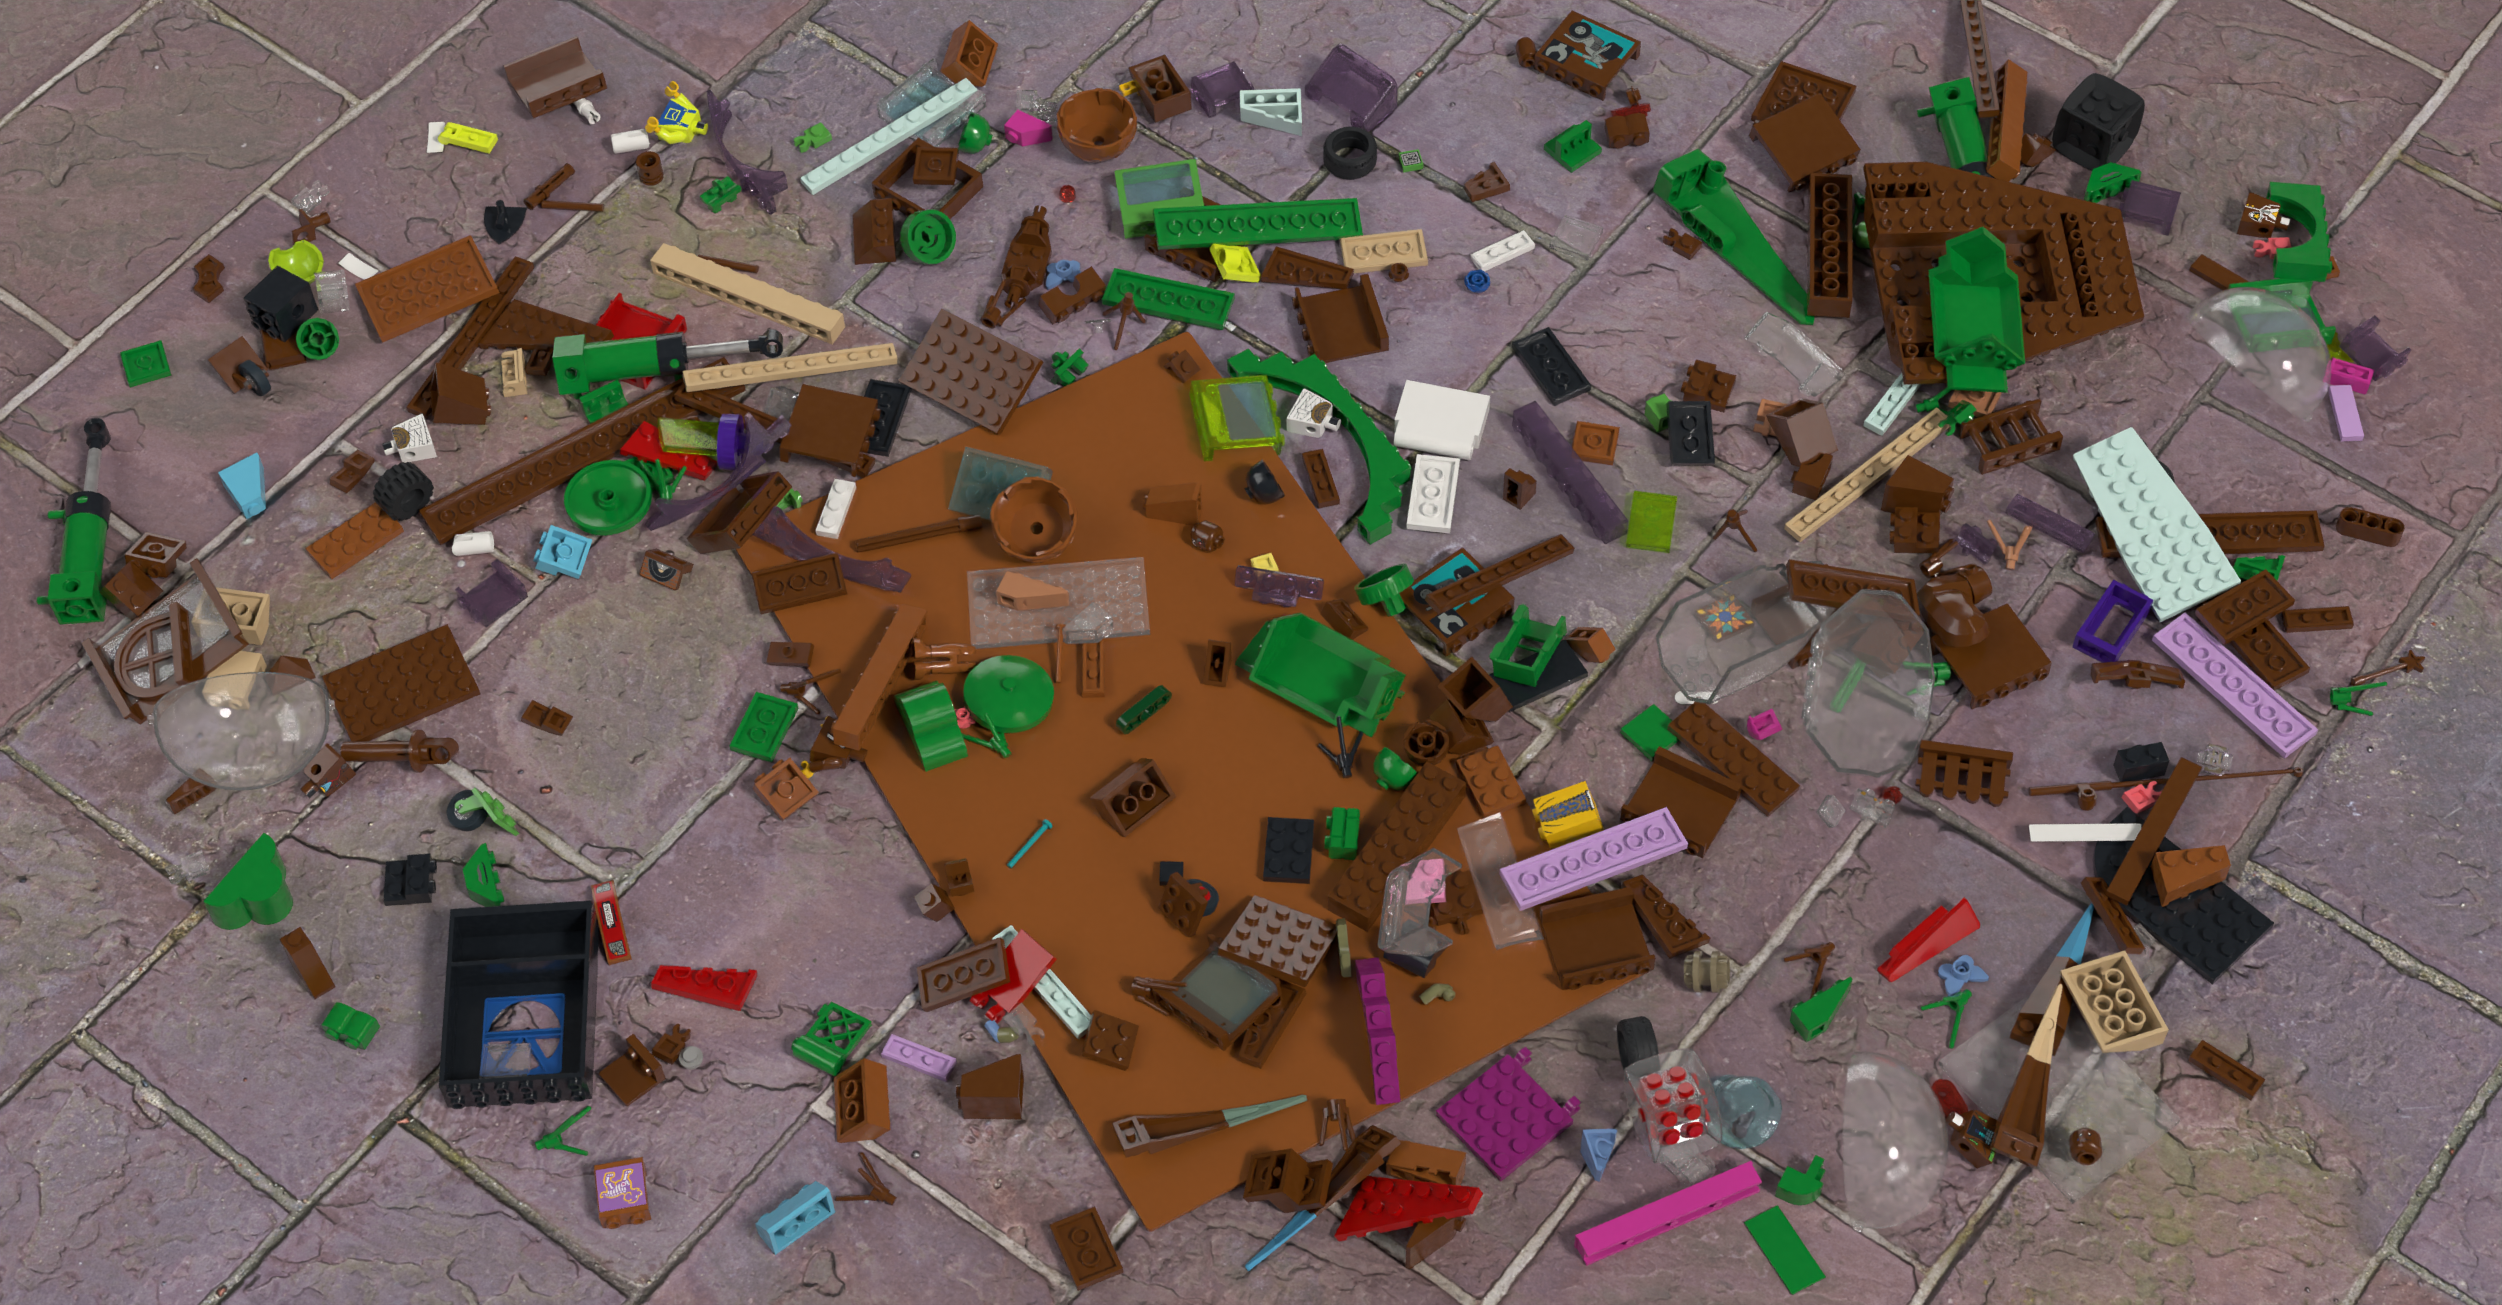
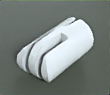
[611,129,650,154]
[452,531,494,556]

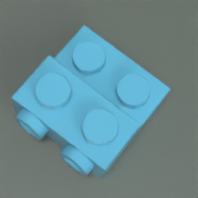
[533,525,592,579]

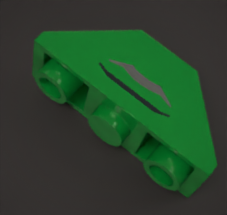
[2084,162,2142,203]
[463,843,505,907]

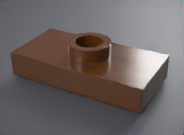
[766,642,814,667]

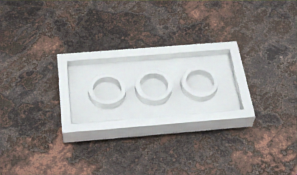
[1407,454,1460,534]

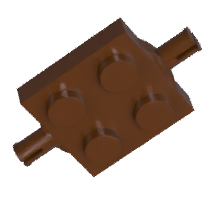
[1431,862,1483,935]

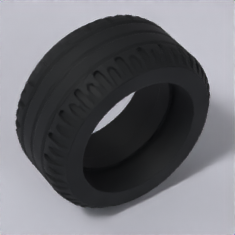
[1323,126,1377,180]
[1617,1016,1660,1082]

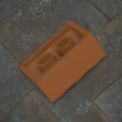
[940,20,998,87]
[834,1058,890,1143]

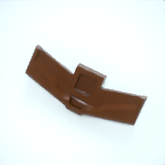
[2091,660,2185,689]

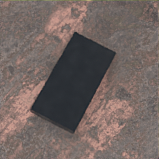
[1512,327,1592,406]
[864,379,912,457]
[1489,640,1588,712]

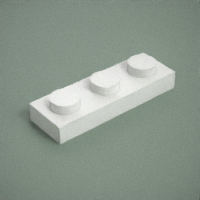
[816,479,856,539]

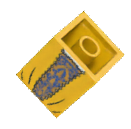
[1532,781,1604,848]

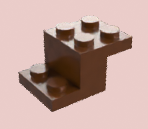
[1243,1148,1333,1213]

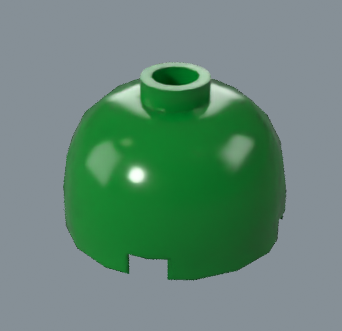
[958,112,993,154]
[296,318,339,360]
[1373,747,1418,790]

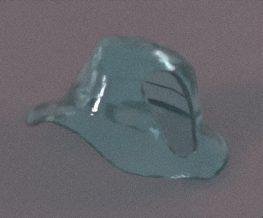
[1702,1074,1782,1149]

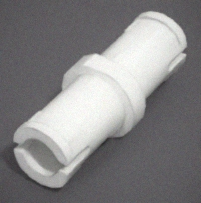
[573,98,600,124]

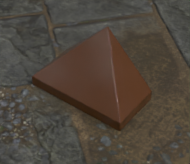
[265,656,316,695]

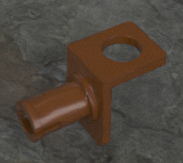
[292,209,331,245]

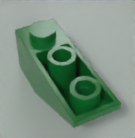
[1790,977,1853,1042]

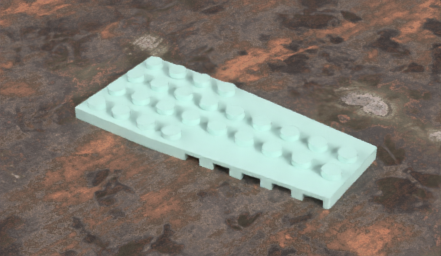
[2073,427,2241,622]

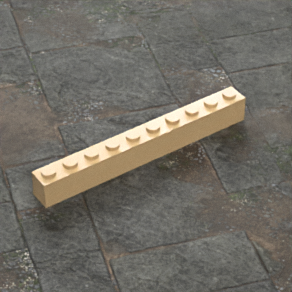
[650,243,845,345]

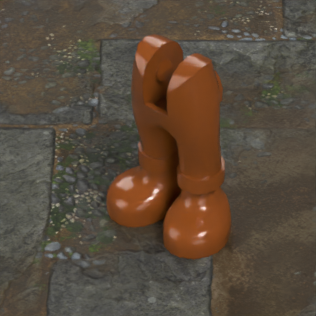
[912,638,976,680]

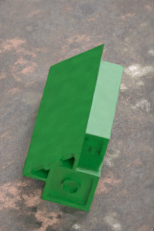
[1929,227,2025,393]
[1235,612,1406,738]

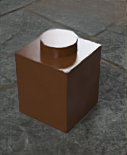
[914,883,955,922]

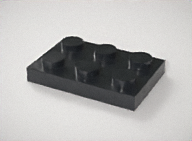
[1666,401,1715,466]
[1263,817,1314,884]

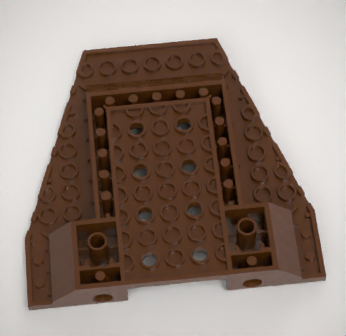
[1863,162,2145,385]

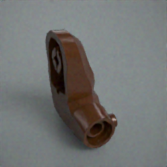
[1917,564,1992,648]

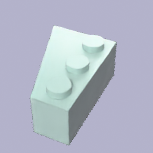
[1240,88,1302,136]

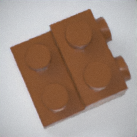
[753,758,819,822]

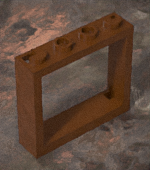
[872,137,983,228]
[686,471,792,554]

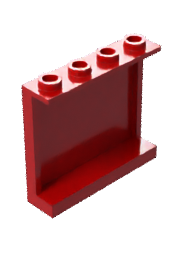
[596,293,687,390]

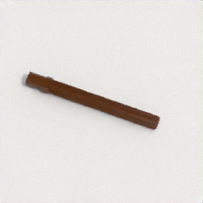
[856,514,982,552]

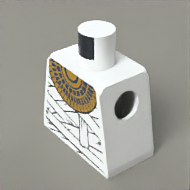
[1287,389,1341,438]
[382,414,437,463]

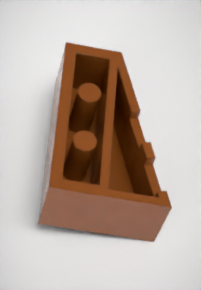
[1386,1140,1466,1185]

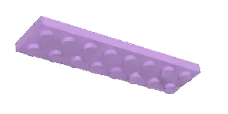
[2152,612,2318,759]
[1499,807,1688,911]

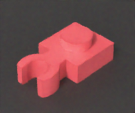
[2253,237,2291,259]
[2121,781,2162,814]

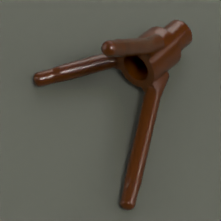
[1103,292,1146,350]
[1713,509,1757,552]
[780,669,841,714]
[1784,942,1835,999]
[835,1152,897,1206]

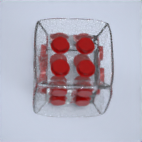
[1624,1048,1722,1164]

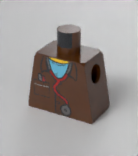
[300,743,356,799]

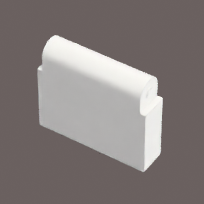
[1394,380,1490,461]

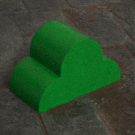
[894,680,968,772]
[203,833,293,930]

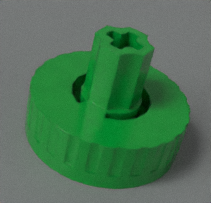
[900,210,956,264]
[1354,564,1414,617]

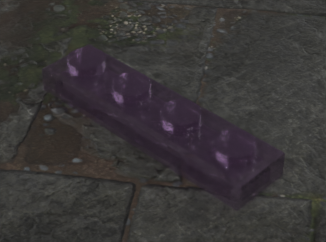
[2005,493,2095,553]

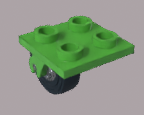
[447,788,519,836]

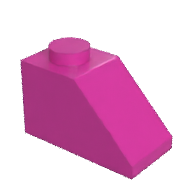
[1004,110,1053,147]

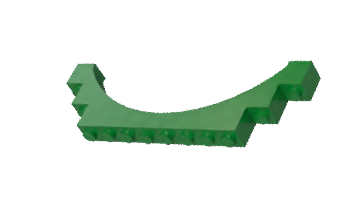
[1227,348,1412,545]

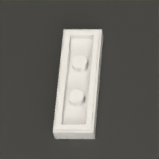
[1471,230,1535,271]

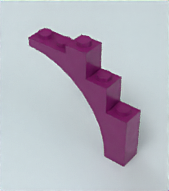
[1355,957,1400,1105]

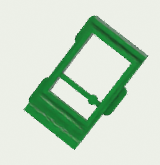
[1489,604,1567,687]

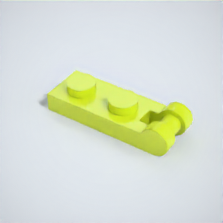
[438,122,498,154]

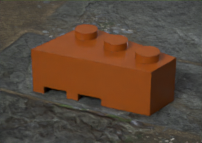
[2151,845,2231,907]

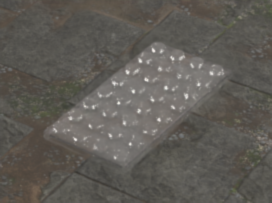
[967,557,1150,649]

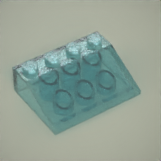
[948,446,1053,529]

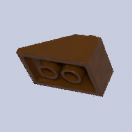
[1128,54,1192,123]
[1405,1216,1466,1269]

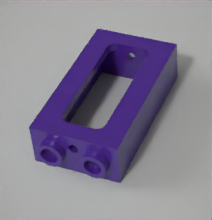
[2072,580,2153,662]

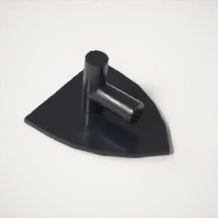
[484,200,527,244]

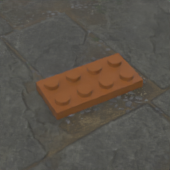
[305,502,404,579]

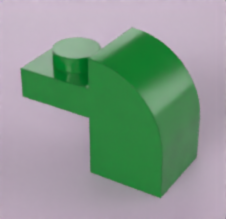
[1775,1155,1826,1205]

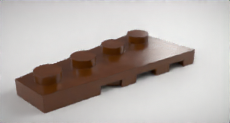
[1261,246,1354,289]
[1621,874,1711,959]
[1239,979,1307,1069]

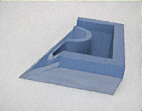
[1580,1128,1617,1182]

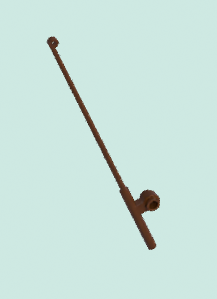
[2029,767,2303,811]

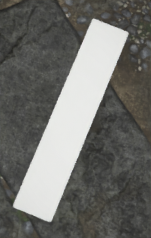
[2029,824,2141,841]

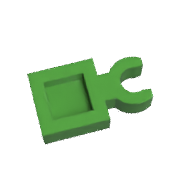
[794,122,832,153]

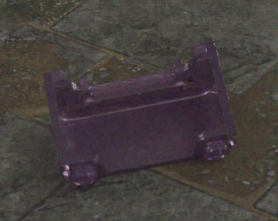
[1305,44,1398,132]

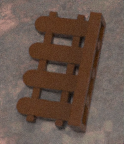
[1915,740,2013,807]

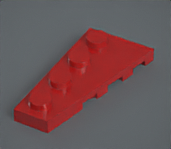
[651,965,758,1011]

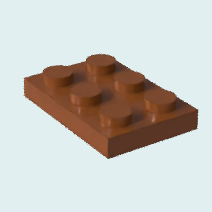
[1456,745,1526,819]

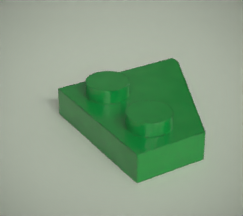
[2233,555,2286,583]

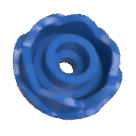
[1464,269,1491,293]

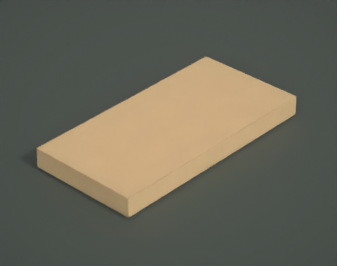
[1340,229,1428,273]

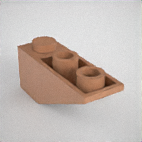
[996,571,1069,611]

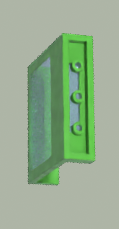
[1114,159,1204,239]

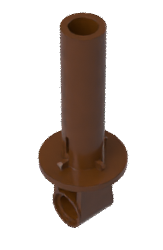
[340,730,459,773]

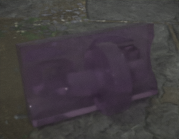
[1955,523,1998,564]

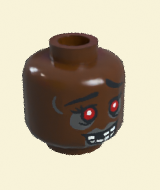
[1191,520,1225,553]

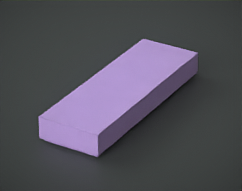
[2328,385,2364,442]
[881,1034,957,1082]

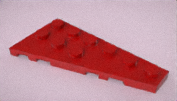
[1334,1176,1483,1242]

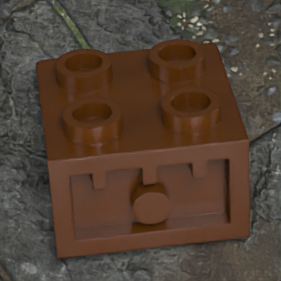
[599,1034,666,1106]

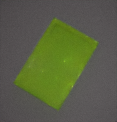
[657,418,719,456]
[1626,491,1677,553]

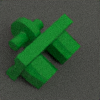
[700,176,742,214]
[1051,348,1089,386]

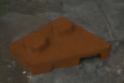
[1464,161,1510,202]

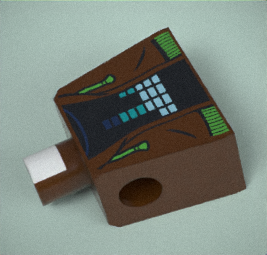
[1946,1110,1997,1169]

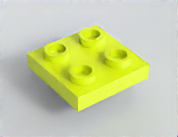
[1209,244,1261,283]

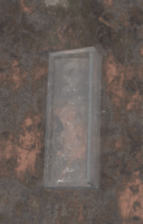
[1457,812,1544,950]

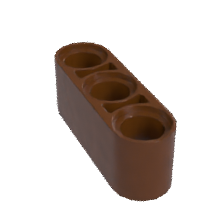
[2336,507,2405,547]

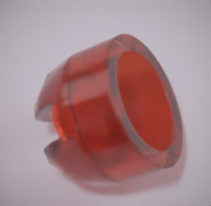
[1059,185,1076,203]
[1882,786,1903,806]

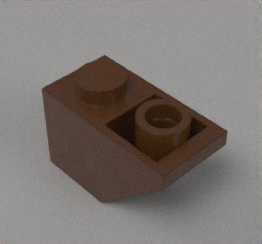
[2021,133,2056,167]

